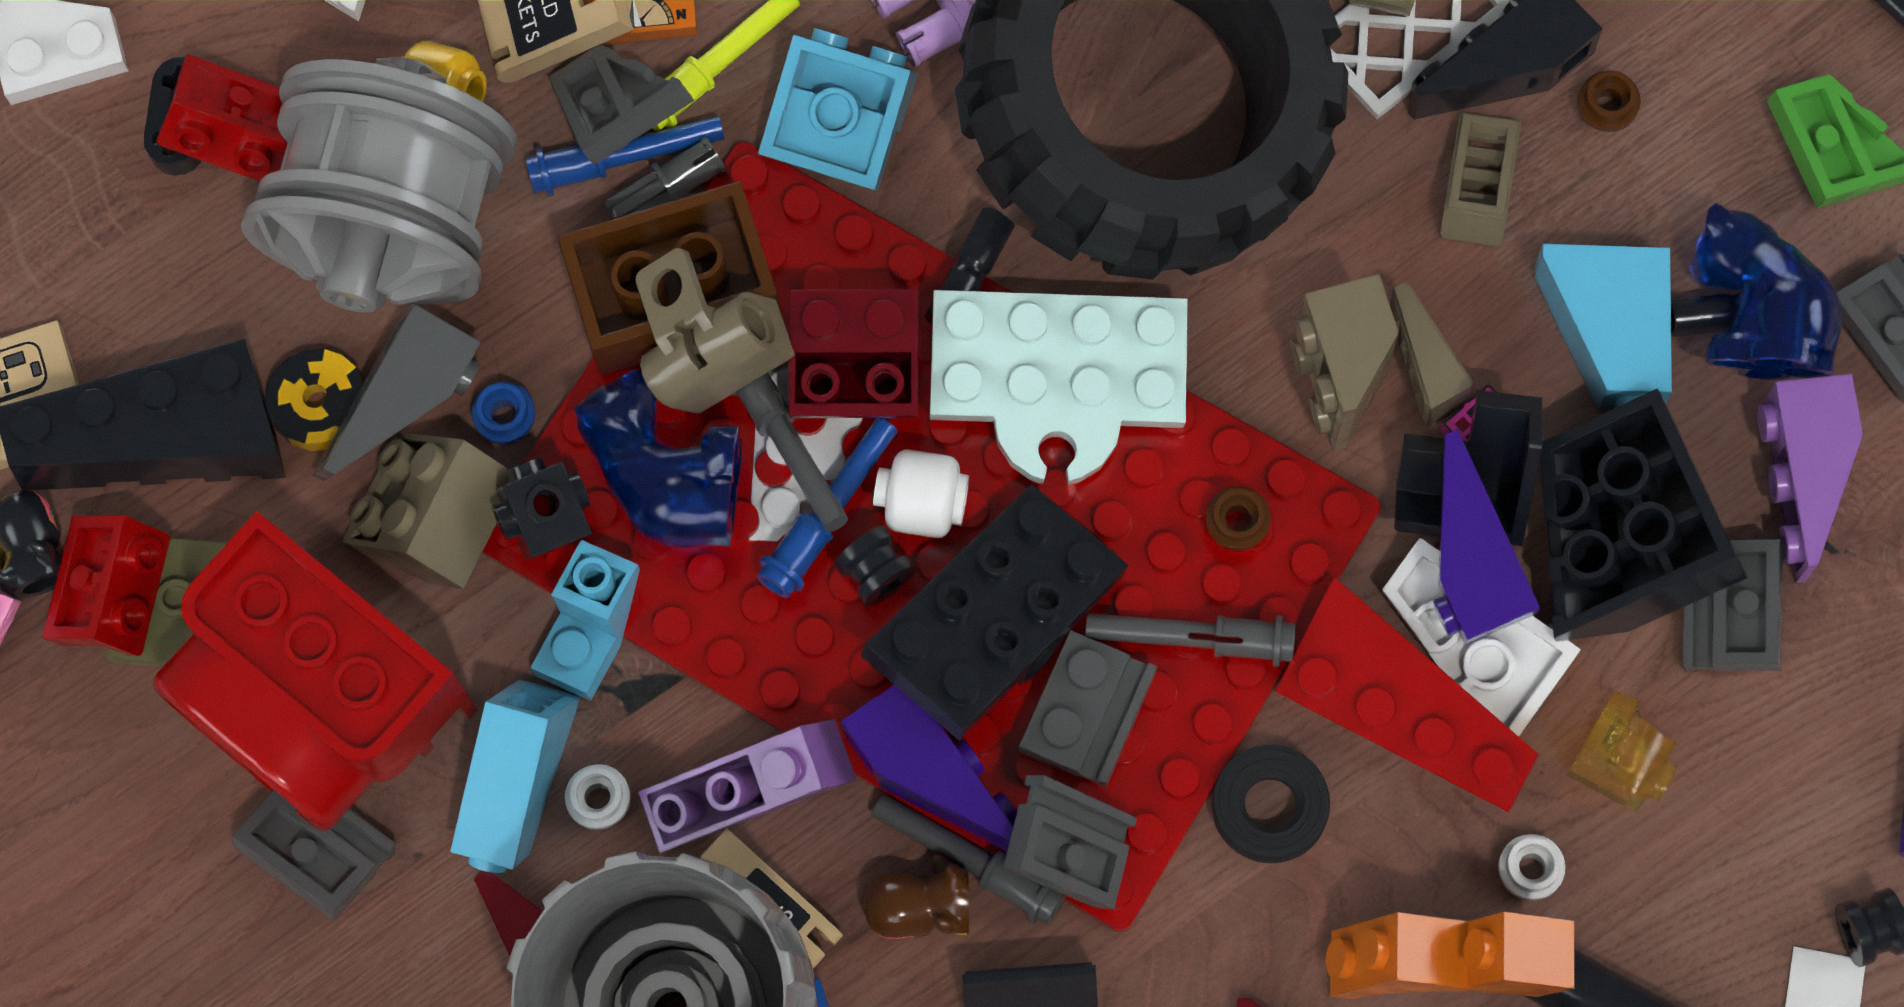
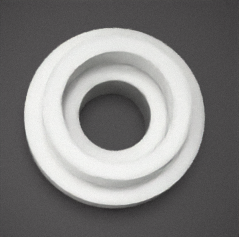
[565,764,631,830]
[1498,834,1566,901]

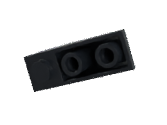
[1408,0,1603,120]

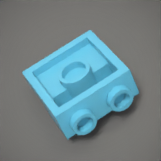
[758,28,918,191]

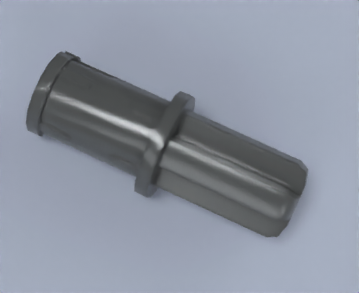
[606,136,727,219]

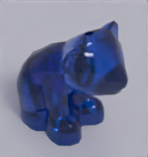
[1690,203,1843,380]
[573,369,743,549]

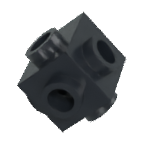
[492,457,592,561]

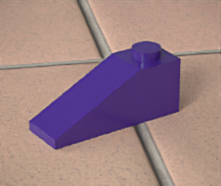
[1433,429,1540,645]

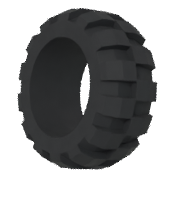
[955,0,1349,280]

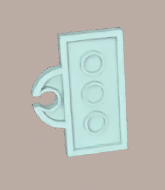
[930,290,1188,485]

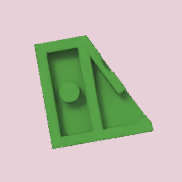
[1767,74,1904,209]

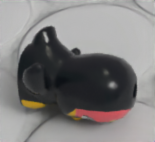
[0,490,62,598]

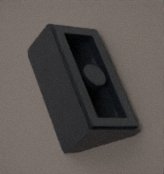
[962,962,1098,1007]

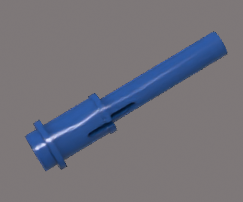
[525,116,725,197]
[757,418,898,598]

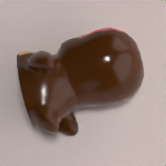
[865,853,969,939]

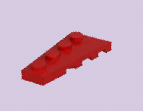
[1275,577,1539,813]

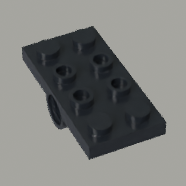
[861,484,1129,741]

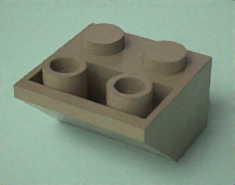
[1290,274,1399,451]
[341,432,510,589]

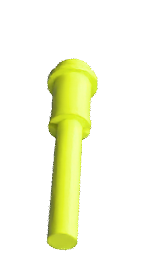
[652,0,800,131]

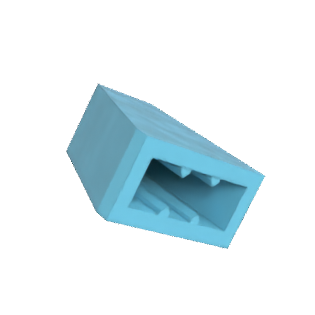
[1534,244,1672,410]
[450,679,580,873]

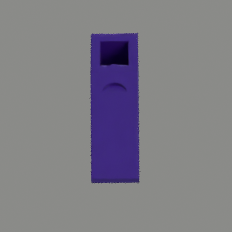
[841,685,1017,851]

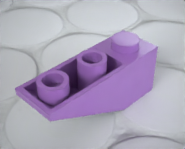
[1757,374,1863,583]
[638,719,857,853]

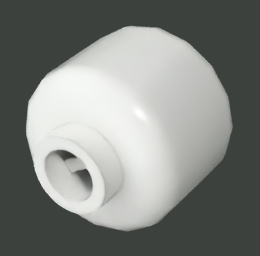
[873,449,969,538]

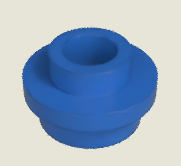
[472,382,536,445]

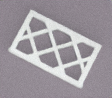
[1331,0,1510,120]

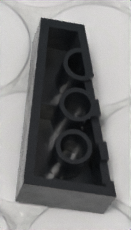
[0,339,286,491]

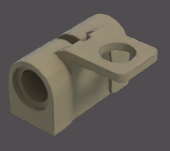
[636,248,795,414]

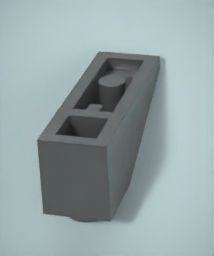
[313,304,481,481]

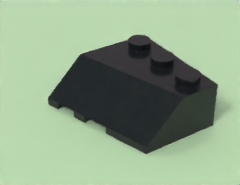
[1540,388,1748,642]

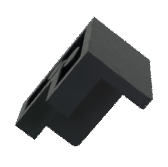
[1394,390,1543,546]

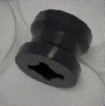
[834,526,916,607]
[1835,888,1904,968]

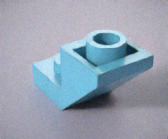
[530,540,640,701]

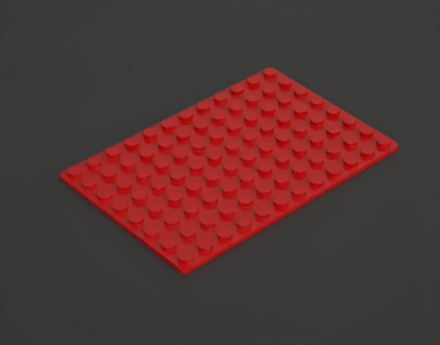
[482,142,1380,932]

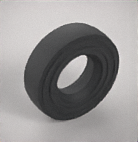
[1212,744,1330,863]

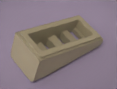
[1440,112,1522,246]
[1390,282,1474,427]

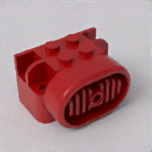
[153,511,477,831]

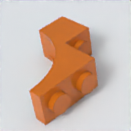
[1325,912,1574,999]

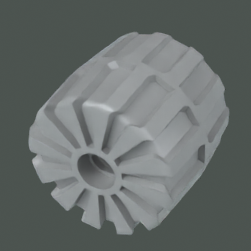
[506,851,818,1007]

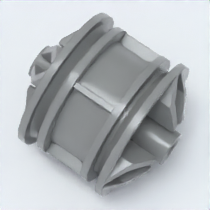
[241,57,517,313]

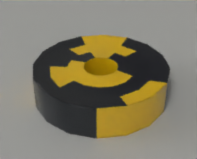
[266,349,364,451]

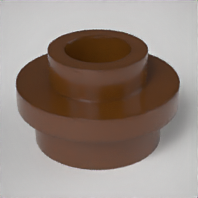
[1577,71,1641,132]
[1206,487,1271,551]

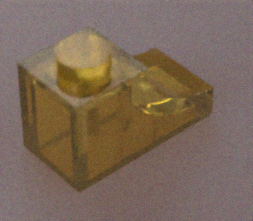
[1567,690,1677,812]

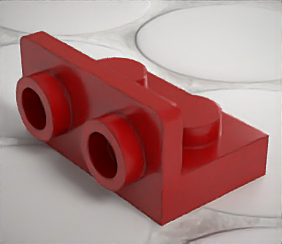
[157,54,288,182]
[42,515,170,656]

